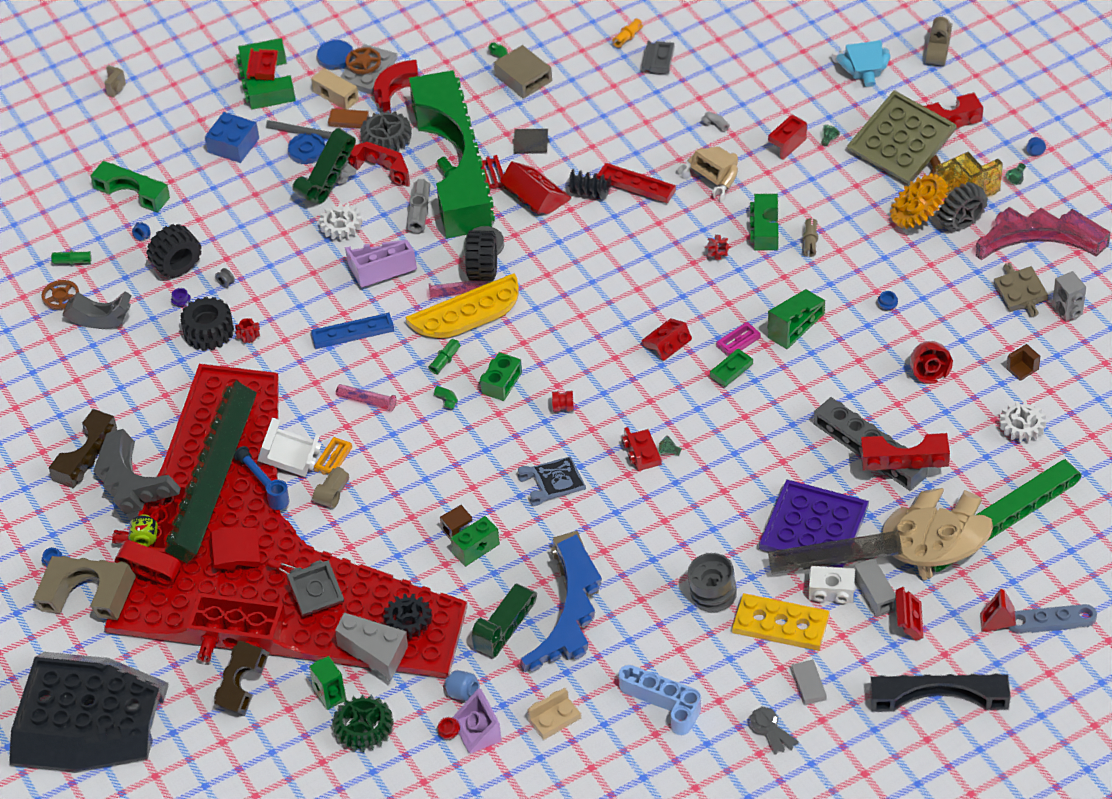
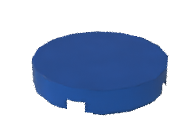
[317,40,354,70]
[288,133,325,164]

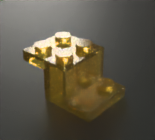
[935,152,1003,197]

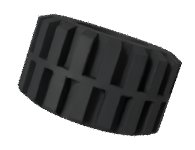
[146,224,202,278]
[465,230,498,281]
[180,297,234,351]

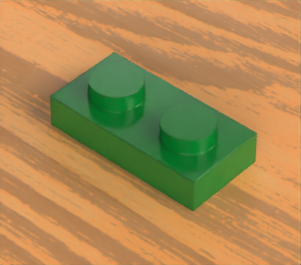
[710,349,753,387]

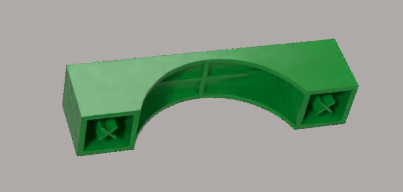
[409,70,495,239]

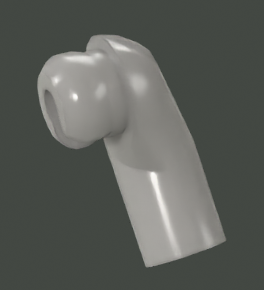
[702,112,730,132]

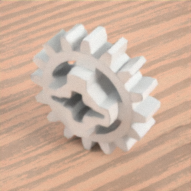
[319,203,362,240]
[999,401,1047,442]

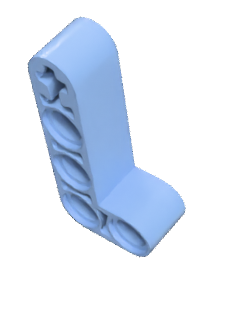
[619,665,701,735]

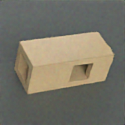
[311,68,359,109]

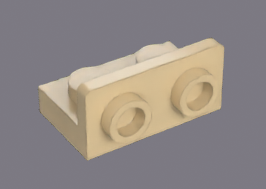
[528,688,581,740]

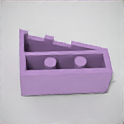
[345,240,417,288]

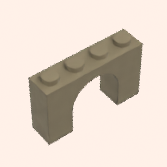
[33,556,136,620]

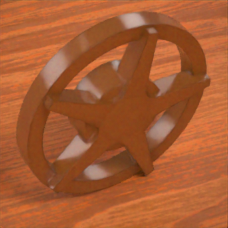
[346,47,381,74]
[41,280,79,310]

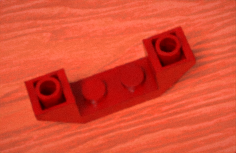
[347,142,410,187]

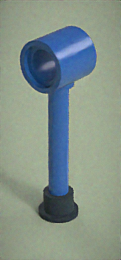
[234,446,290,510]

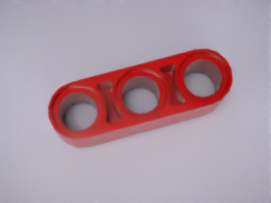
[114,540,182,585]

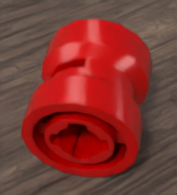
[552,390,574,412]

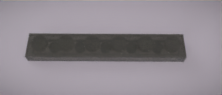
[768,530,903,575]

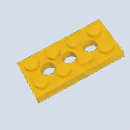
[732,593,830,651]

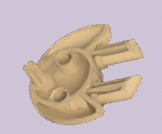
[883,488,993,580]

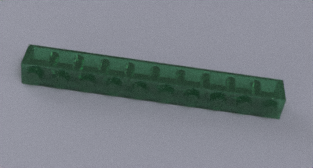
[165,381,257,563]

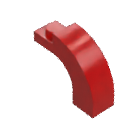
[374,60,419,113]

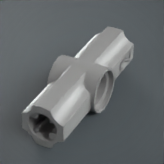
[407,179,431,233]

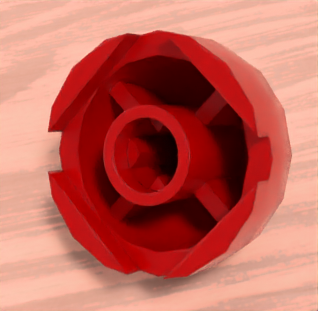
[910,341,953,384]

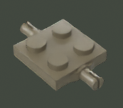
[994,263,1048,317]

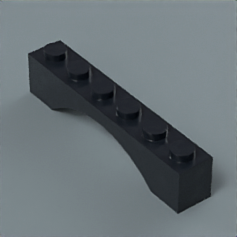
[870,673,1011,712]

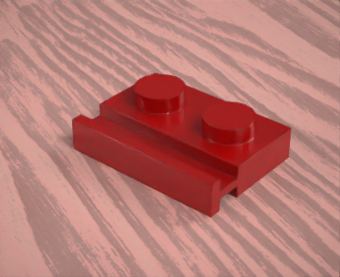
[247,49,278,80]
[896,587,924,641]

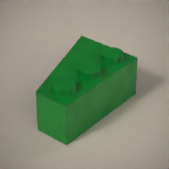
[767,289,825,349]

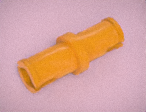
[612,18,643,48]

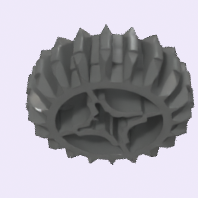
[360,110,412,152]
[937,182,988,233]

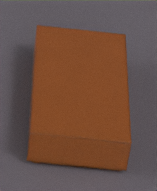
[328,108,369,129]

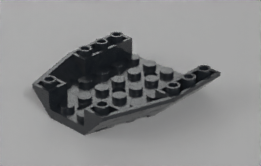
[9,652,169,772]

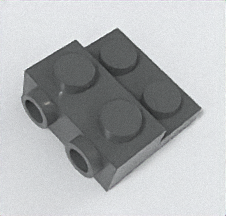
[287,560,344,617]

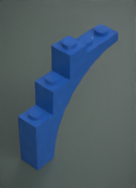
[520,534,602,673]

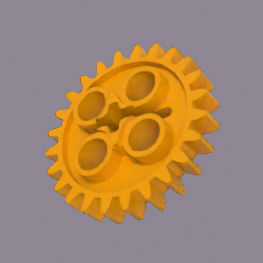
[890,173,948,229]

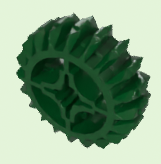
[332,694,394,753]

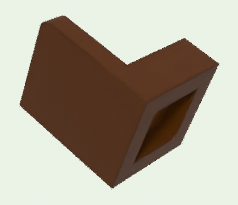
[1006,344,1041,381]
[440,505,473,541]

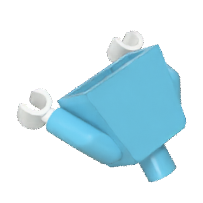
[832,40,891,87]

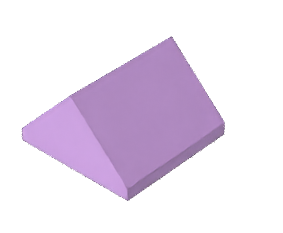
[452,688,502,753]

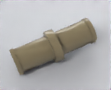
[803,218,818,257]

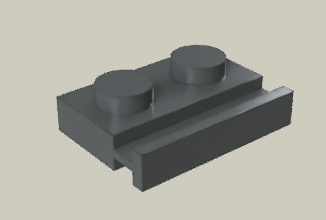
[642,40,675,74]

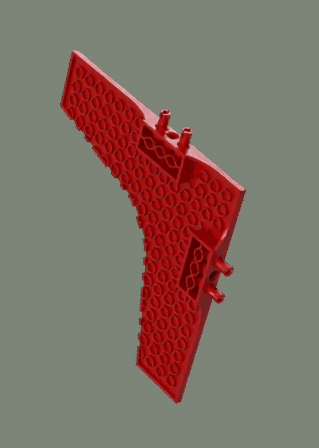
[104,364,468,678]

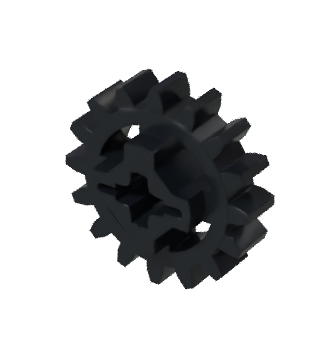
[383,593,432,638]

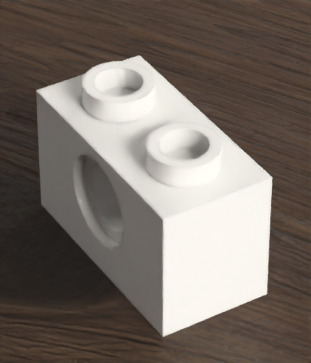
[809,566,855,603]

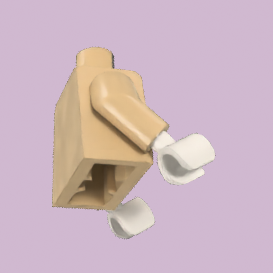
[678,146,738,202]

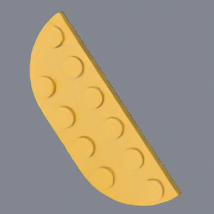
[405,273,519,338]

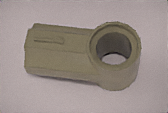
[312,467,350,508]

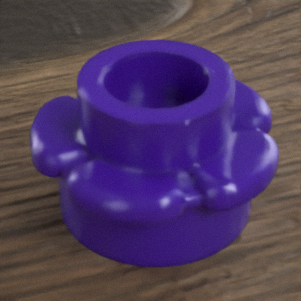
[171,288,191,306]

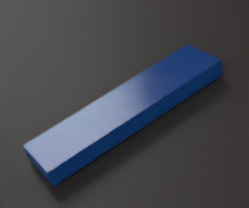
[311,312,394,349]

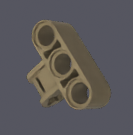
[926,16,952,65]

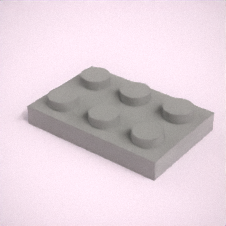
[340,44,398,95]

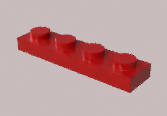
[597,163,676,204]

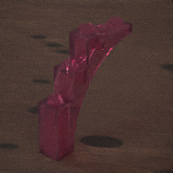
[976,207,1111,260]

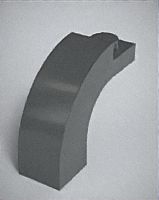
[62,291,132,329]

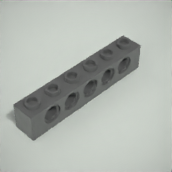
[814,397,928,491]

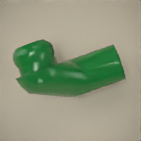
[488,42,508,58]
[434,386,458,409]

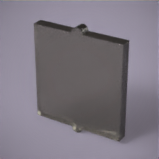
[512,128,550,154]

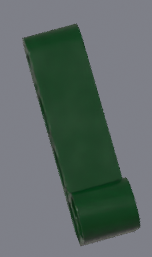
[292,128,356,204]
[472,583,537,658]

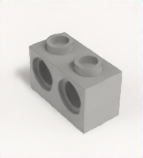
[1052,271,1086,322]

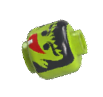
[128,515,158,547]

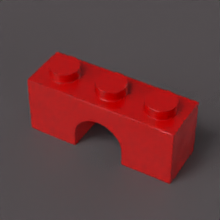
[924,92,984,128]

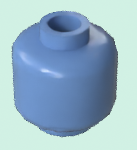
[445,670,480,701]

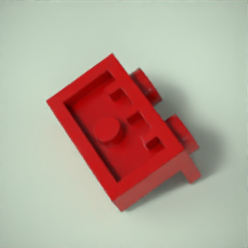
[641,318,692,361]
[621,427,662,471]

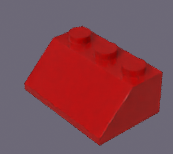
[500,161,572,214]

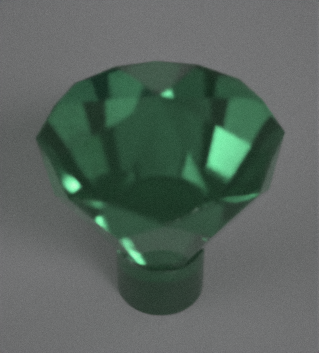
[821,124,840,146]
[1006,163,1026,185]
[659,435,682,456]

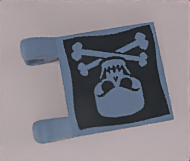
[518,456,586,506]

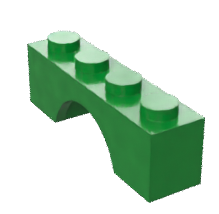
[90,161,170,213]

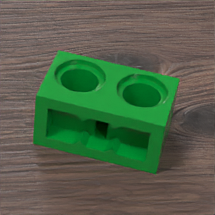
[479,352,522,401]

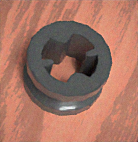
[215,268,235,288]

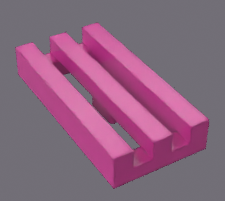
[716,322,761,356]

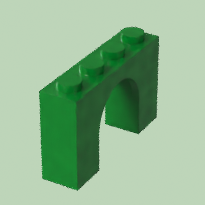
[236,38,296,110]

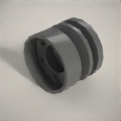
[688,553,737,612]

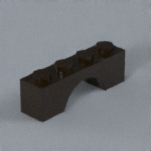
[49,409,117,489]

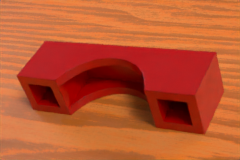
[860,433,950,471]

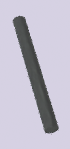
[266,120,332,139]

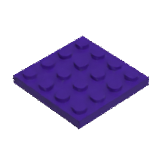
[759,479,869,568]

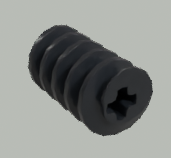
[568,169,611,200]

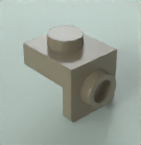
[104,65,126,98]

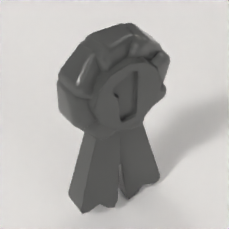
[750,706,799,755]

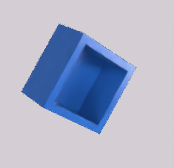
[204,112,260,163]

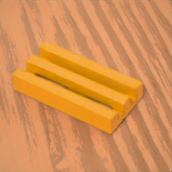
[314,437,353,475]

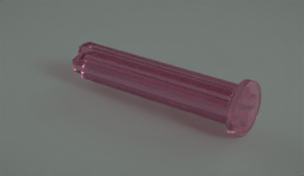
[428,280,488,299]
[336,384,397,412]

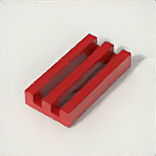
[480,155,505,189]

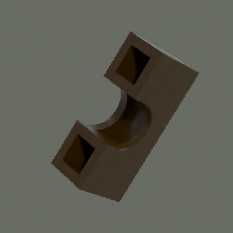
[214,640,270,716]

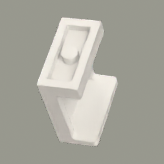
[257,418,322,477]

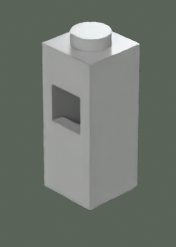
[854,558,897,617]

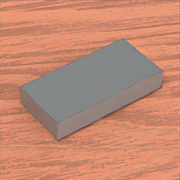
[792,660,827,705]

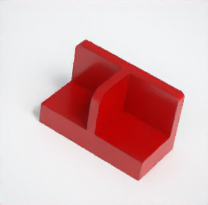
[768,114,807,160]

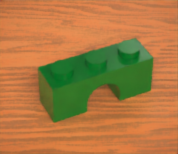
[750,194,779,251]

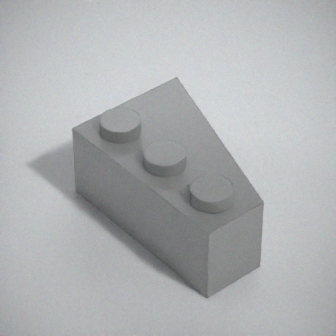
[335,613,408,682]

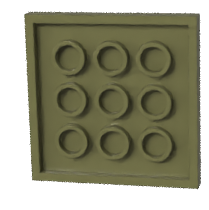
[847,90,957,185]

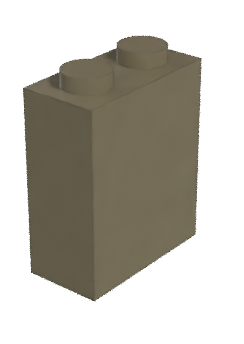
[494,45,552,99]

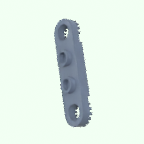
[1008,604,1097,634]

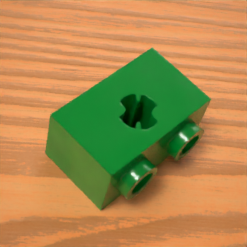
[451,516,500,567]
[309,656,347,710]

